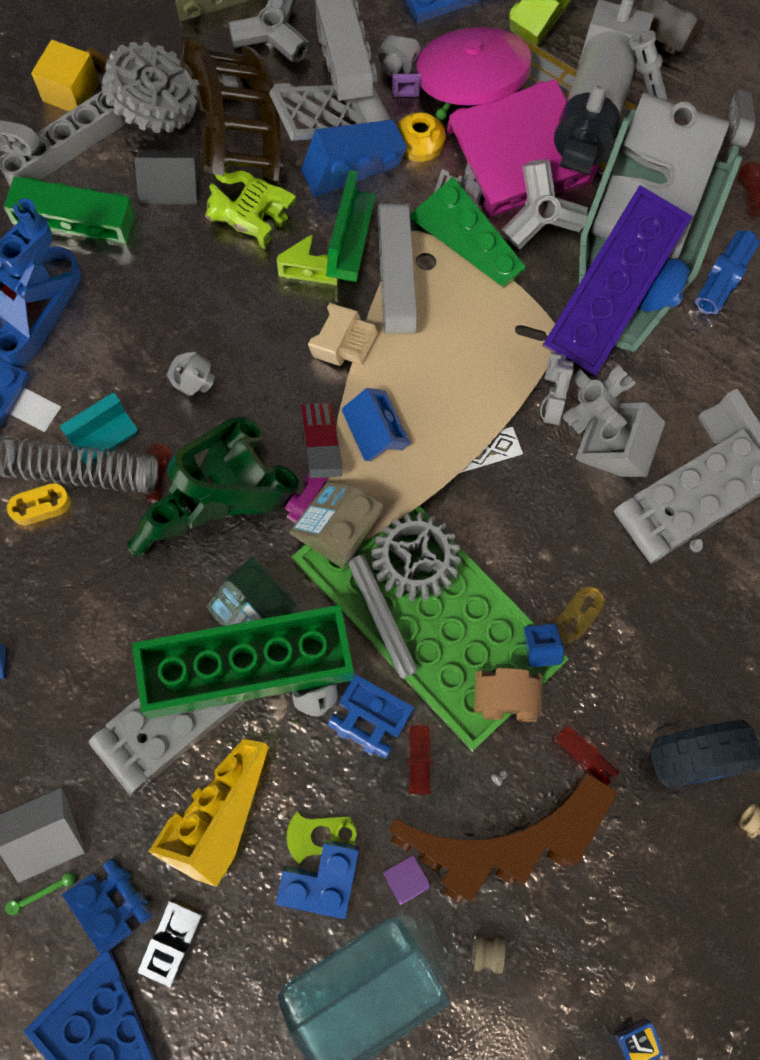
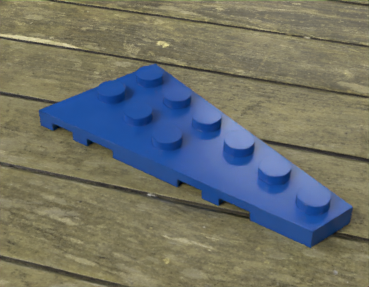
[23,949,156,1060]

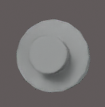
[378,35,421,76]
[167,352,214,396]
[291,684,338,716]

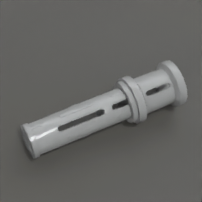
[629,30,668,100]

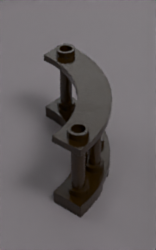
[180,36,284,181]

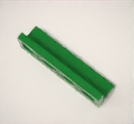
[326,170,376,282]

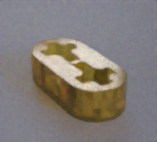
[555,587,604,644]

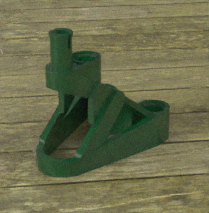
[127,417,299,557]

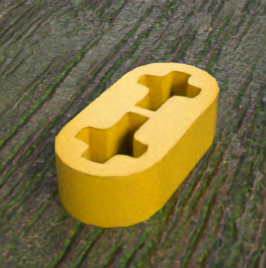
[7,483,71,526]

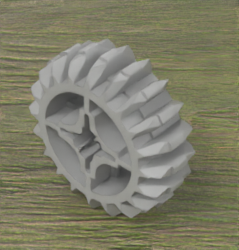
[371,512,461,602]

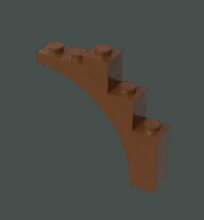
[388,773,618,904]

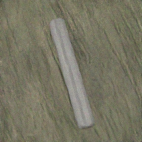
[348,555,417,678]

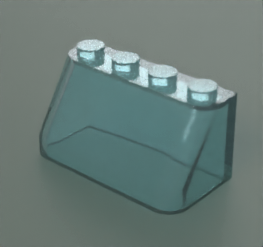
[278,918,451,1060]

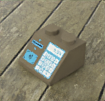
[290,482,383,569]

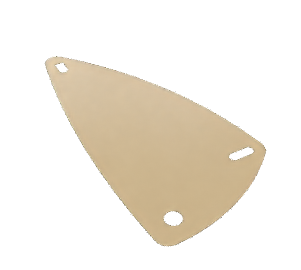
[326,231,555,540]

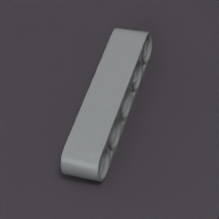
[0,91,126,186]
[377,203,416,334]

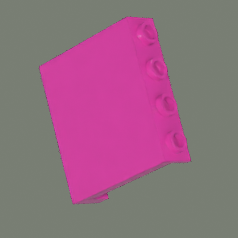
[447,79,599,219]

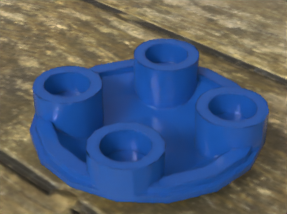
[638,258,690,313]

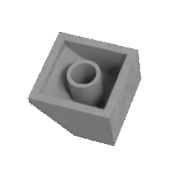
[575,402,665,477]

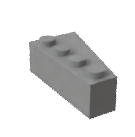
[315,0,377,101]

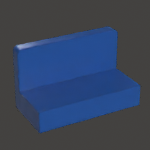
[342,388,411,461]

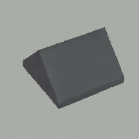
[135,150,200,204]

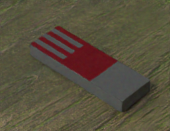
[301,403,343,478]

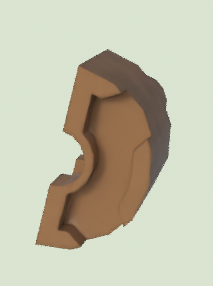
[474,668,542,722]

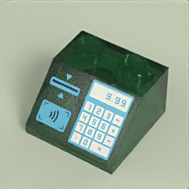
[206,556,298,626]

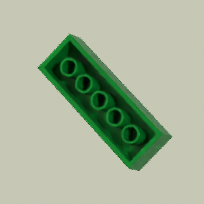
[132,605,354,719]

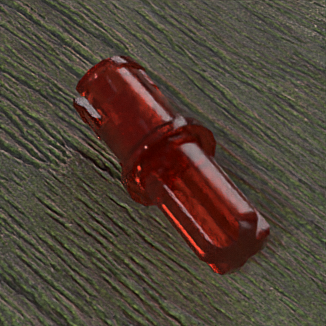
[406,725,433,795]
[556,726,619,786]

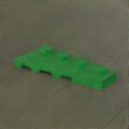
[410,177,527,288]

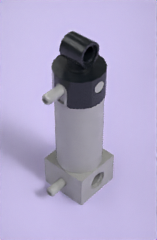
[554,0,654,175]

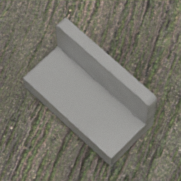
[698,388,760,450]

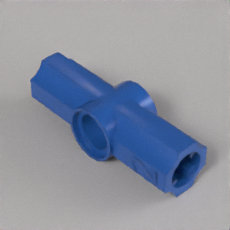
[694,230,760,315]

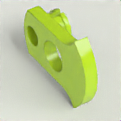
[287,811,357,865]

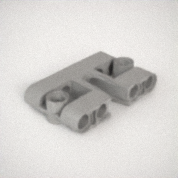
[590,92,730,259]

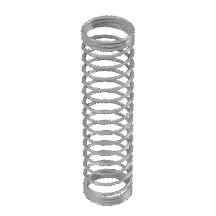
[0,436,158,495]

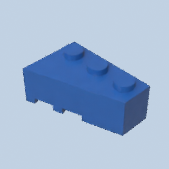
[301,119,407,197]

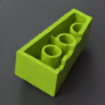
[509,0,571,46]

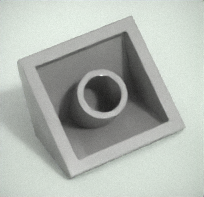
[0,788,86,883]

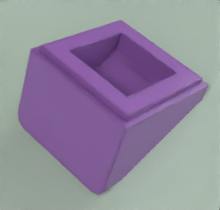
[391,74,421,97]
[383,856,431,905]

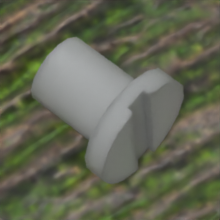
[689,539,703,552]
[491,769,508,786]

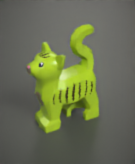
[205,167,296,249]

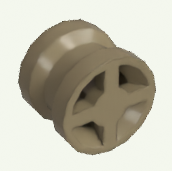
[472,933,505,974]

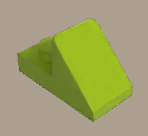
[277,235,338,285]

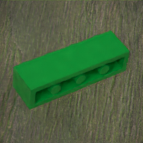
[4,176,135,244]

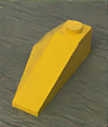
[148,739,269,887]

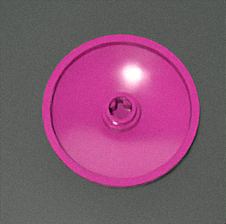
[417,27,531,105]

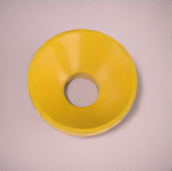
[397,112,446,162]

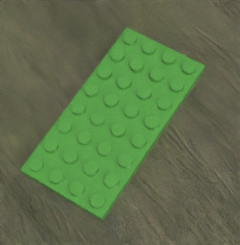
[292,506,569,752]

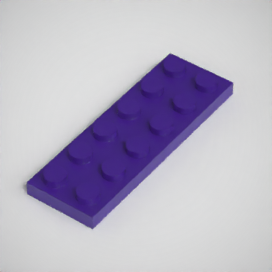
[542,185,693,377]

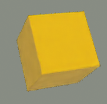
[31,39,100,111]

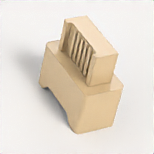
[308,303,377,366]

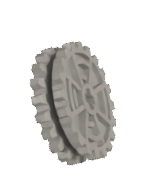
[102,42,200,133]

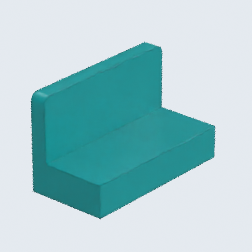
[59,392,139,465]

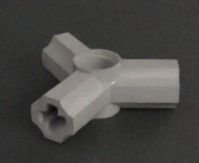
[228,0,310,63]
[501,159,588,249]

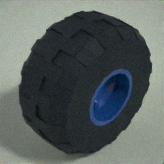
[651,720,760,788]

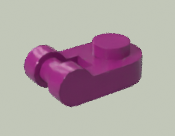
[285,472,327,523]

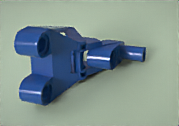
[0,198,81,368]

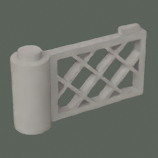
[269,83,391,141]

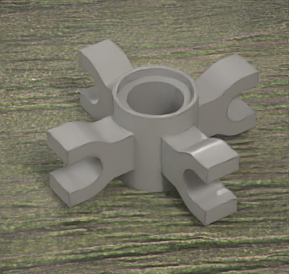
[562,365,636,434]

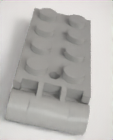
[613,429,760,564]
[88,698,248,796]

